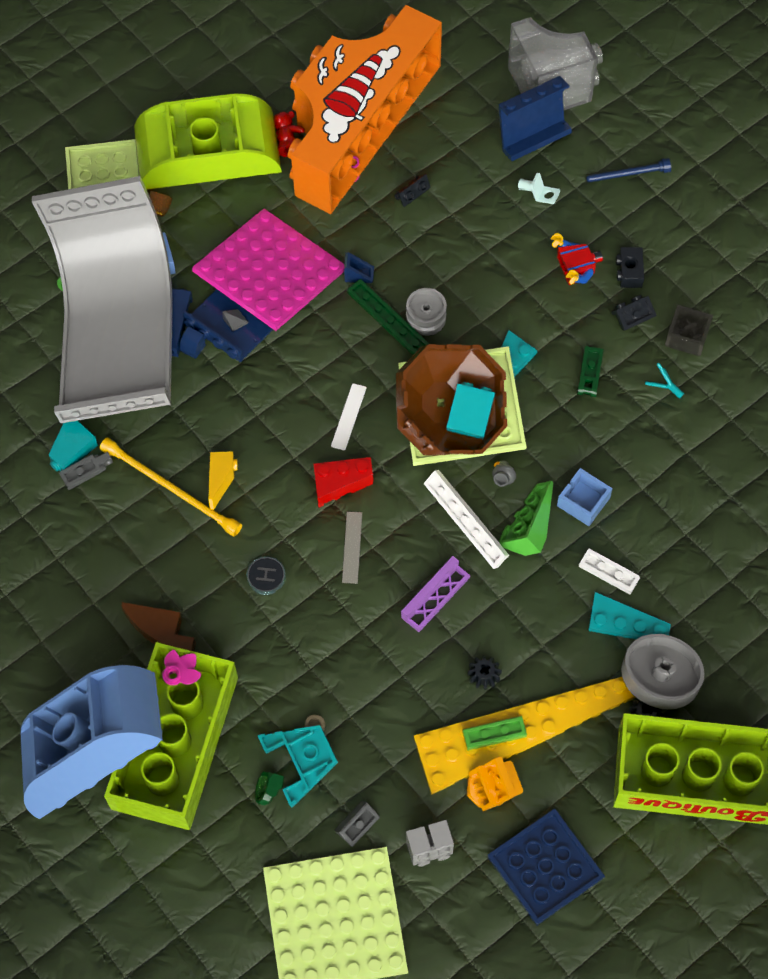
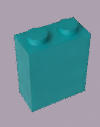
[446,382,495,440]

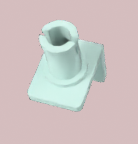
[518,173,560,204]

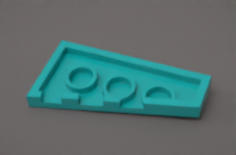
[589,592,671,639]

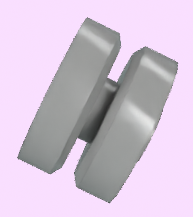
[406,288,447,336]

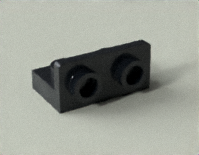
[611,295,657,331]

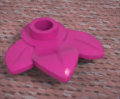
[162,650,201,686]

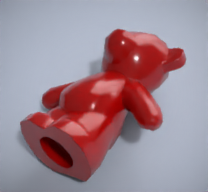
[274,111,305,157]

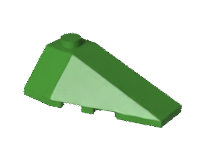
[499,481,553,556]

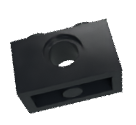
[616,247,644,288]

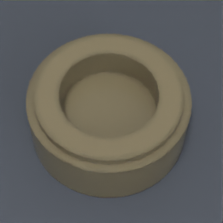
[305,715,325,732]

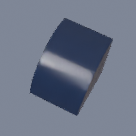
[180,326,206,359]

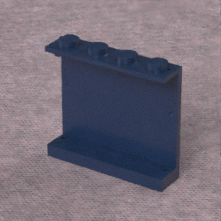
[499,76,572,161]
[183,289,274,362]

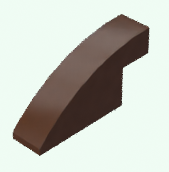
[121,602,196,652]

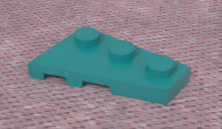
[501,330,537,377]

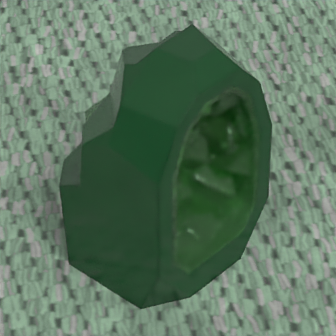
[255,771,285,805]

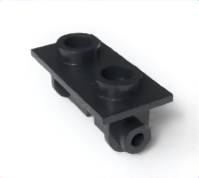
[394,174,431,207]

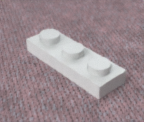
[579,549,640,595]

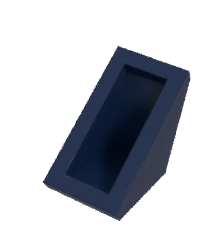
[344,252,374,283]

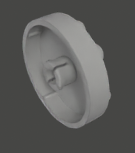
[621,634,704,709]

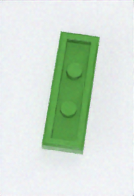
[462,716,527,751]

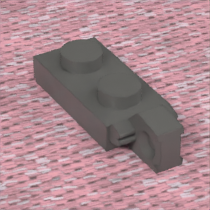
[59,452,113,490]

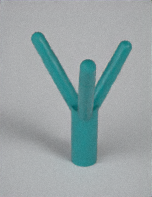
[645,363,685,399]

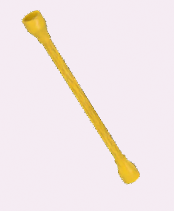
[100,437,242,537]

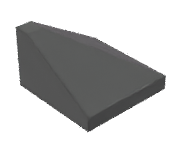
[223,309,248,331]

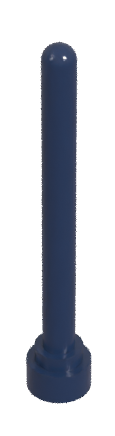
[586,158,671,182]

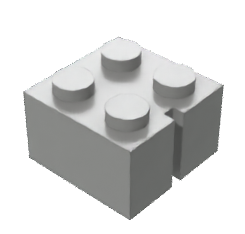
[406,820,454,867]

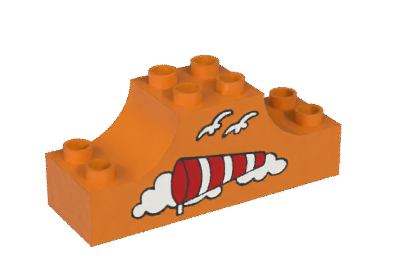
[288,5,442,215]

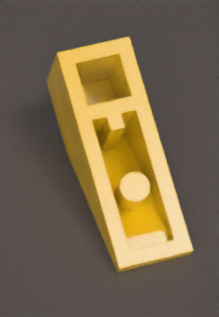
[208,452,238,510]

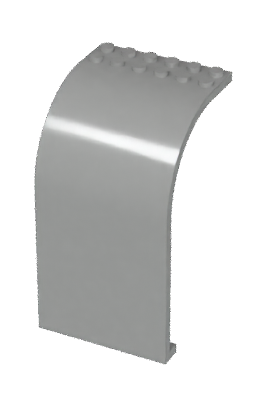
[32,176,173,423]

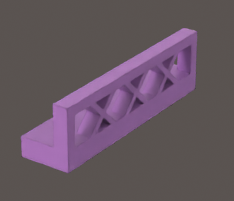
[401,556,470,632]

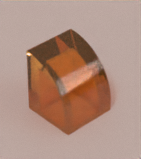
[150,191,172,217]

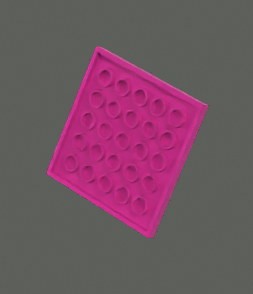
[192,209,345,331]

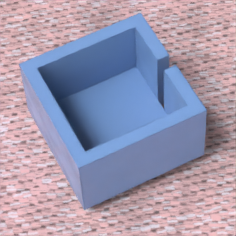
[557,468,613,526]

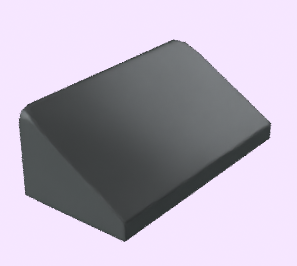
[334,801,380,847]

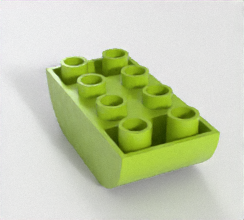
[134,93,282,190]

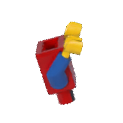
[551,233,603,285]

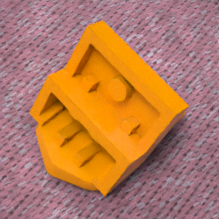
[467,756,523,811]

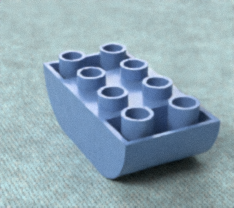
[20,665,162,819]

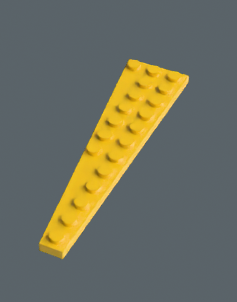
[414,677,636,795]

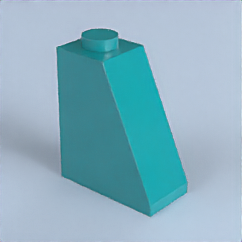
[49,421,98,472]

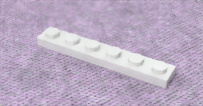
[424,470,509,569]

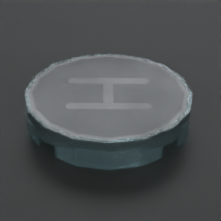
[247,556,286,595]

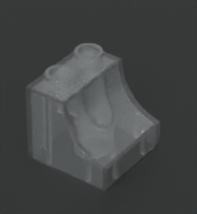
[508,17,603,110]

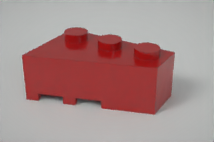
[314,457,373,507]

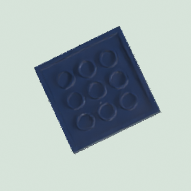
[487,809,605,926]

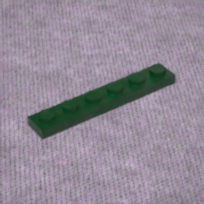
[347,279,429,355]

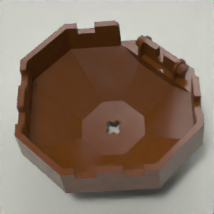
[396,344,507,455]

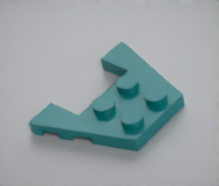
[258,725,338,808]

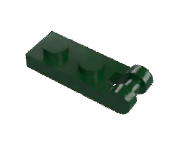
[577,346,604,397]

